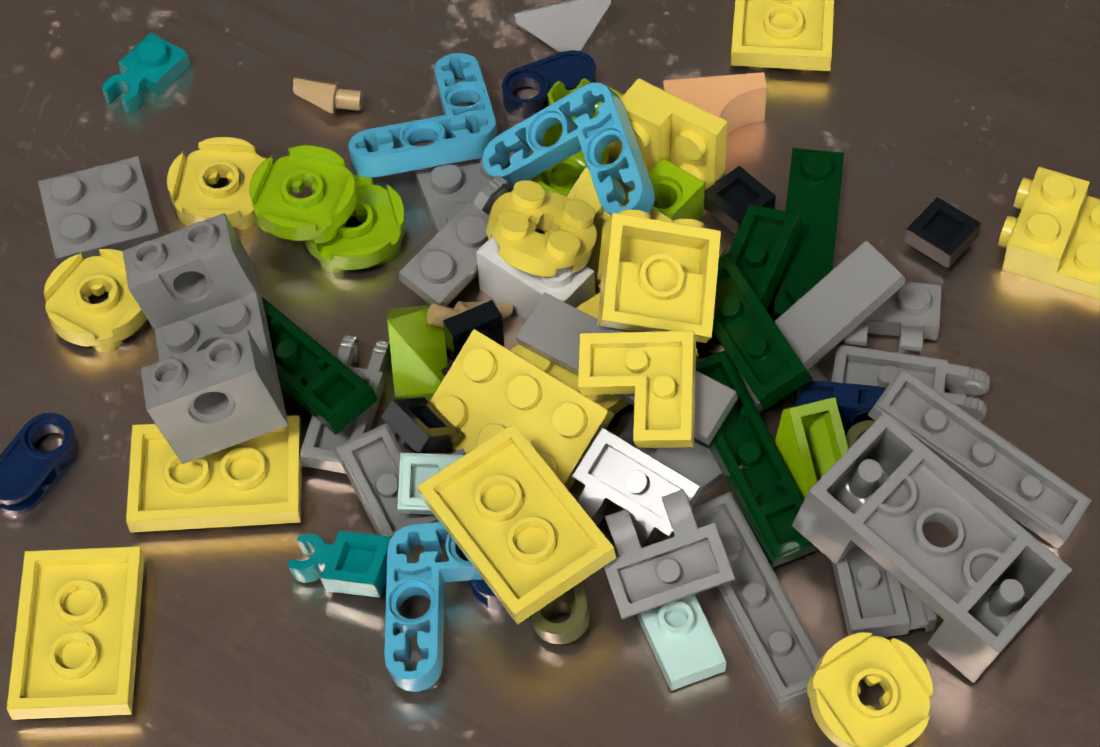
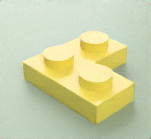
[578,331,696,448]

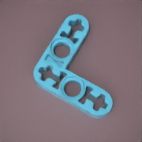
[348,53,498,178]
[482,83,655,215]
[384,522,482,692]

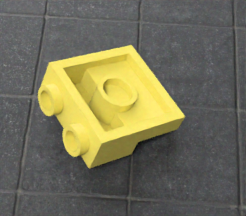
[608,78,728,190]
[998,167,1100,300]
[597,210,721,343]

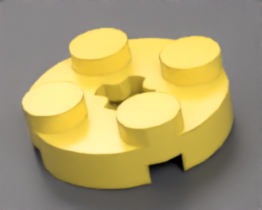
[167,137,266,230]
[486,180,597,277]
[44,249,147,352]
[807,632,933,747]

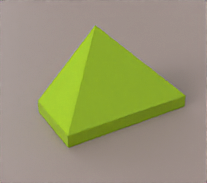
[387,305,448,400]
[775,397,849,500]

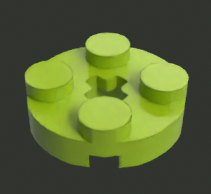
[249,145,357,243]
[304,175,406,273]

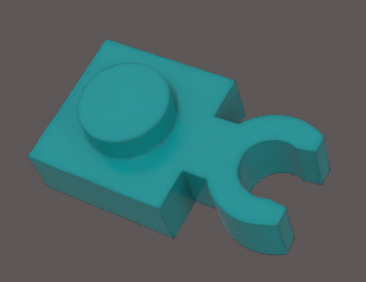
[102,32,191,114]
[287,531,392,598]

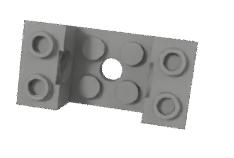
[123,213,288,464]
[792,412,1073,683]

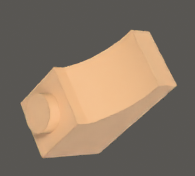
[663,72,767,136]

